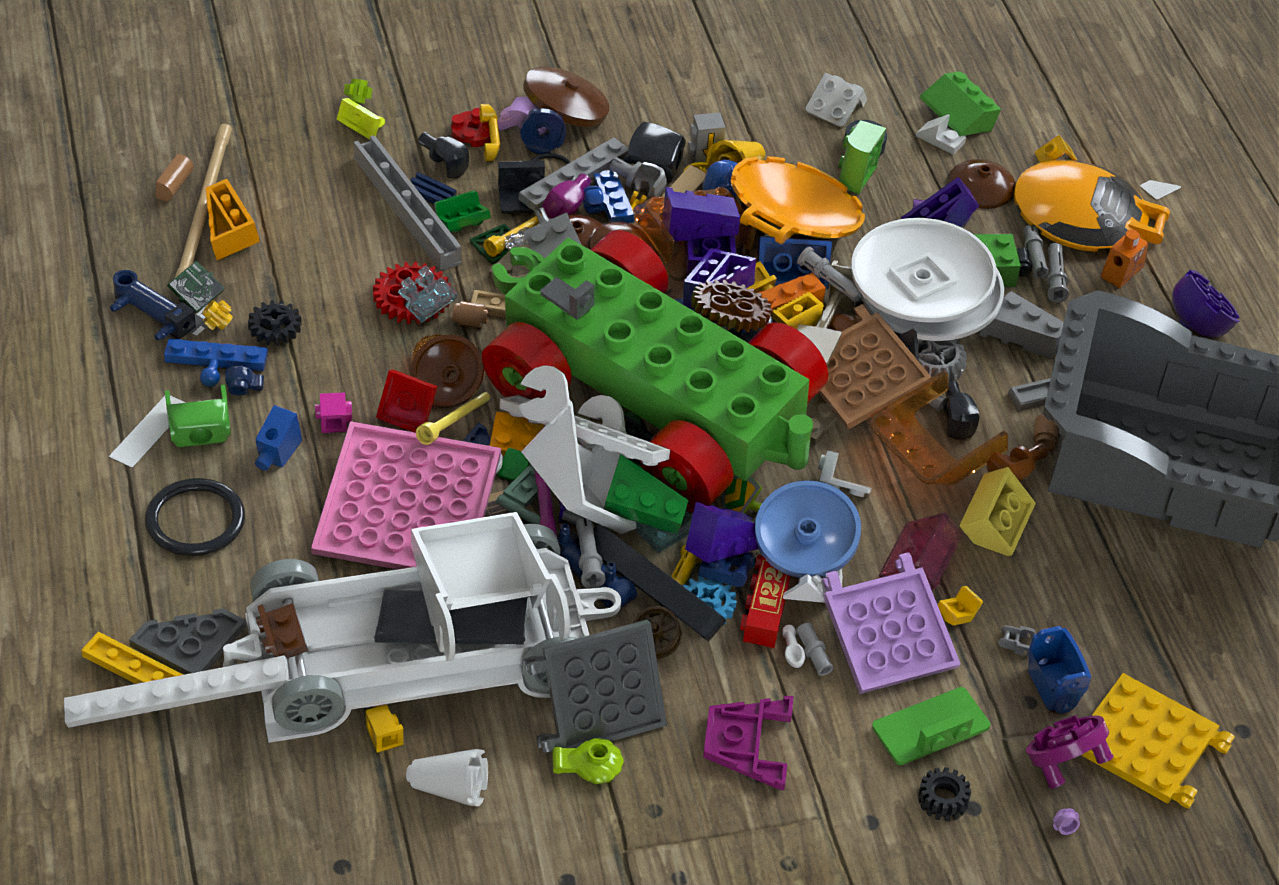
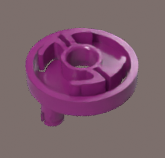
[1026,715,1114,789]

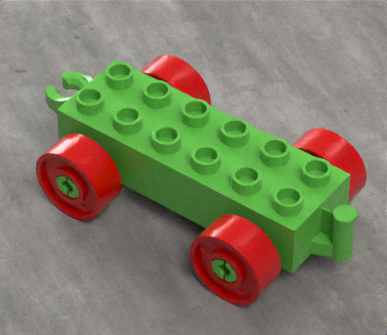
[482,230,828,513]

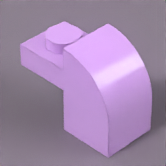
[497,97,546,135]

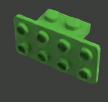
[872,687,991,765]

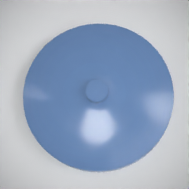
[755,481,861,578]

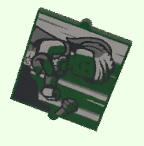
[167,261,225,314]

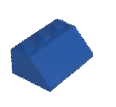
[757,237,832,289]

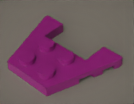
[703,696,794,791]

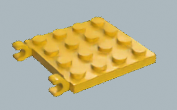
[1081,673,1235,809]

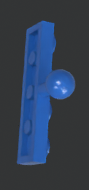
[164,339,268,387]

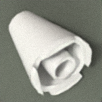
[406,749,488,807]

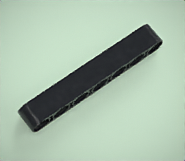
[593,523,726,642]

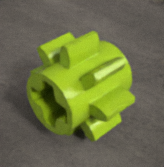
[343,79,373,104]

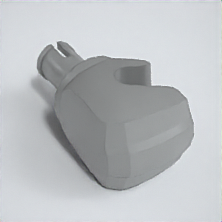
[609,157,667,203]

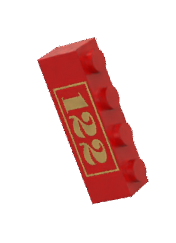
[740,554,791,648]

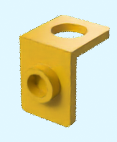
[1035,135,1078,163]

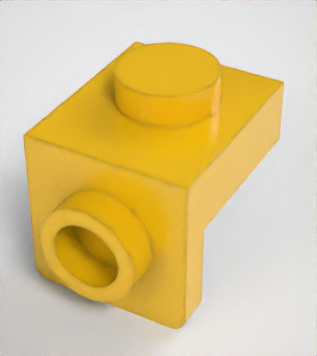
[937,586,983,626]

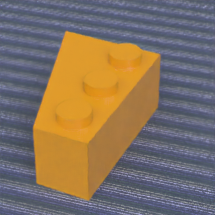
[206,179,260,261]

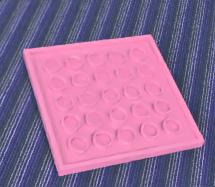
[311,421,501,570]

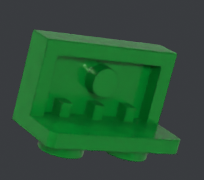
[434,190,491,232]

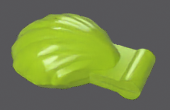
[552,738,624,784]

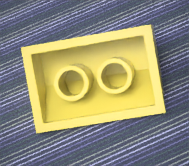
[959,467,1036,556]

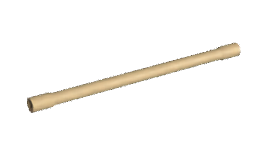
[175,124,232,278]

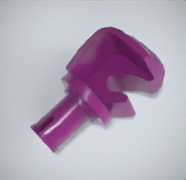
[542,173,591,219]

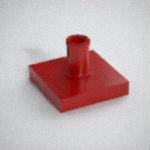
[376,369,438,433]

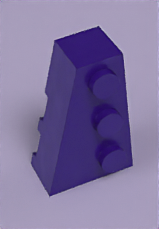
[901,177,979,227]
[662,187,740,242]
[685,502,759,563]

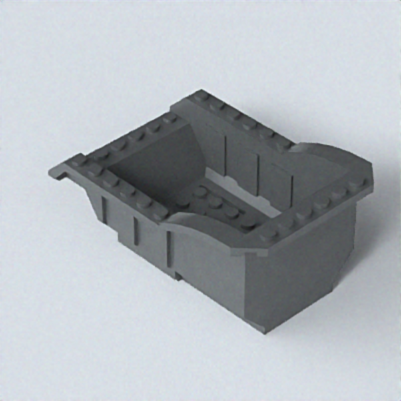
[1043,290,1279,548]

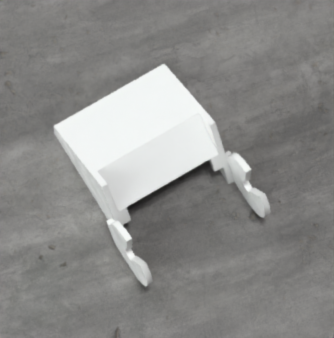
[518,365,636,534]
[411,512,570,662]

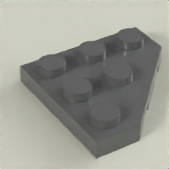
[129,608,246,675]

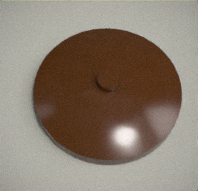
[523,66,610,127]

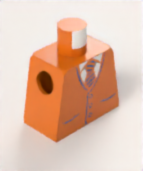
[1101,230,1148,288]

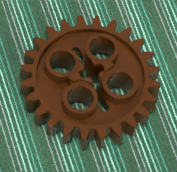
[691,279,772,332]

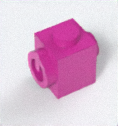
[315,392,352,433]

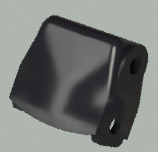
[623,121,686,182]

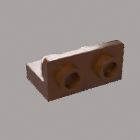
[255,603,309,659]

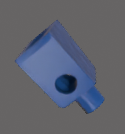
[255,405,302,471]

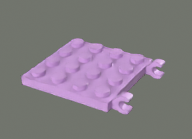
[822,552,961,694]

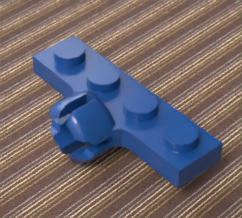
[583,170,634,223]

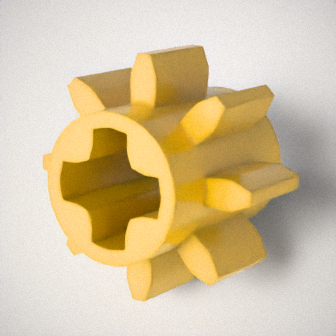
[202,300,233,331]

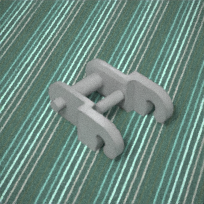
[998,625,1036,656]

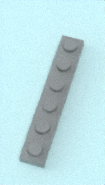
[518,137,628,211]

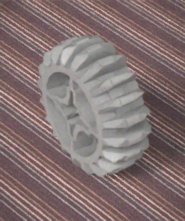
[918,339,967,388]

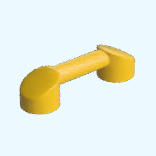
[479,104,500,162]

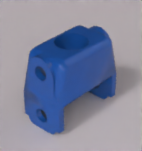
[1028,626,1091,714]

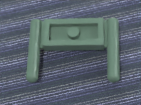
[496,465,541,525]

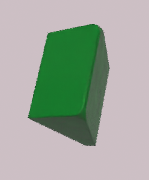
[498,448,531,481]

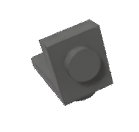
[540,277,595,320]

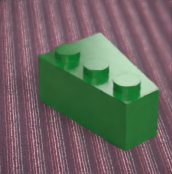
[603,454,688,535]

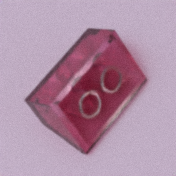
[879,512,963,590]

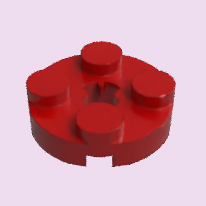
[451,108,491,147]

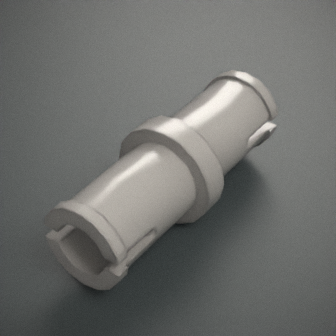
[796,623,834,676]

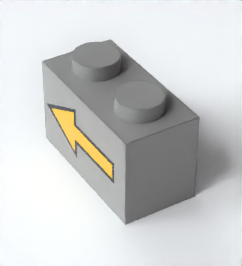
[687,113,725,163]

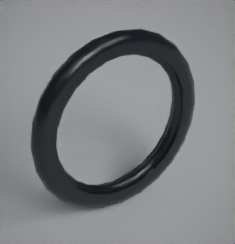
[145,478,245,556]

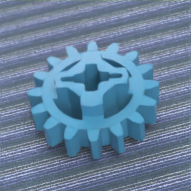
[683,576,737,625]

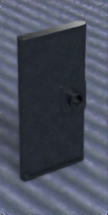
[374,590,529,645]

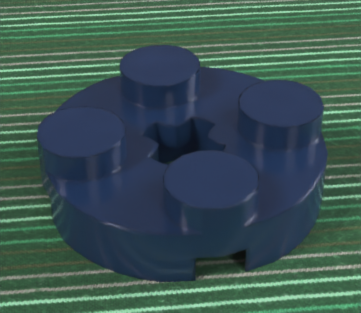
[520,109,566,154]

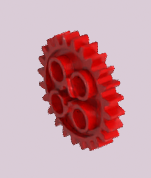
[373,261,451,324]

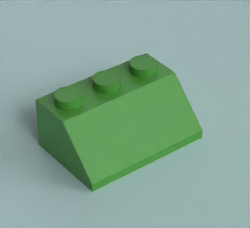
[920,71,1001,136]

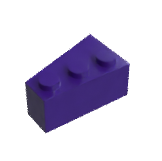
[683,248,756,311]

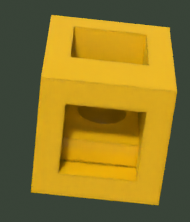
[365,704,404,753]

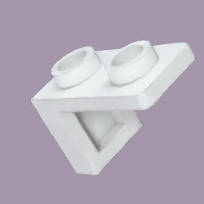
[818,451,872,497]

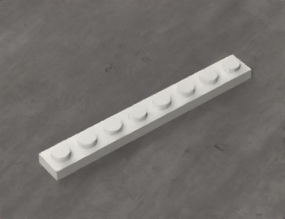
[500,395,670,466]
[64,655,289,728]

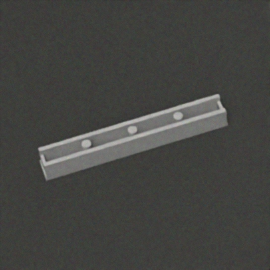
[353,135,461,271]

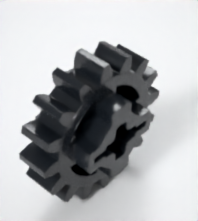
[248,300,302,346]

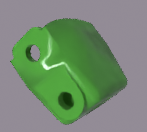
[165,384,231,447]

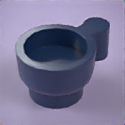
[225,366,264,396]

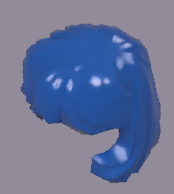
[702,160,738,201]

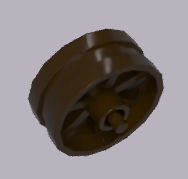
[632,606,682,659]

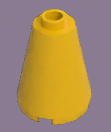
[706,140,765,167]

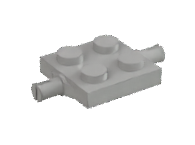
[523,208,582,258]

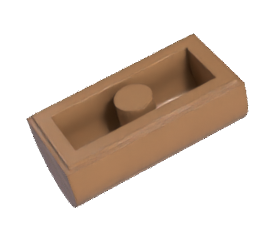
[155,153,194,201]

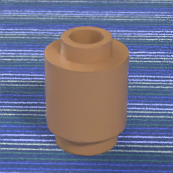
[452,301,489,328]
[1033,414,1059,451]

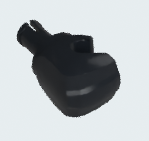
[418,132,469,178]
[943,380,980,440]

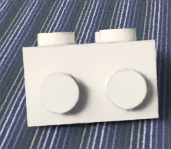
[806,73,867,128]

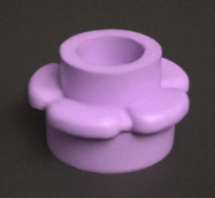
[1053,808,1080,835]

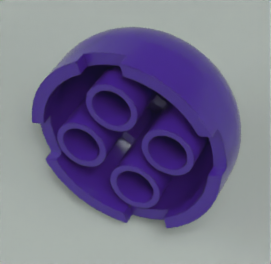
[1172,269,1240,338]

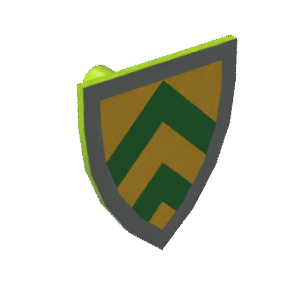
[721,475,763,514]

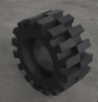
[918,767,971,821]

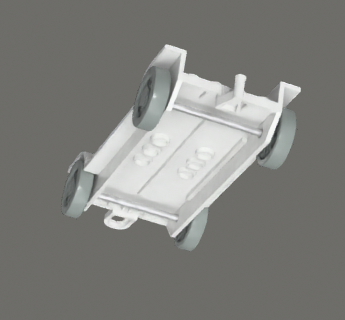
[223,524,621,743]

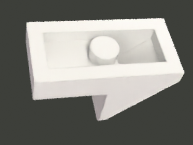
[916,114,966,155]

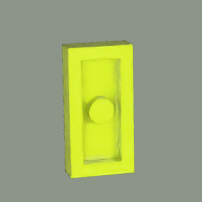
[337,98,385,140]

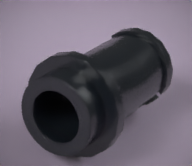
[1016,247,1032,276]

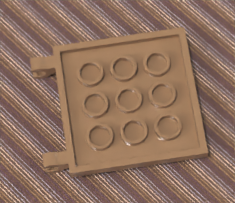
[818,304,932,430]

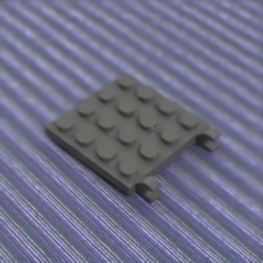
[523,620,667,753]

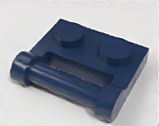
[698,552,756,587]

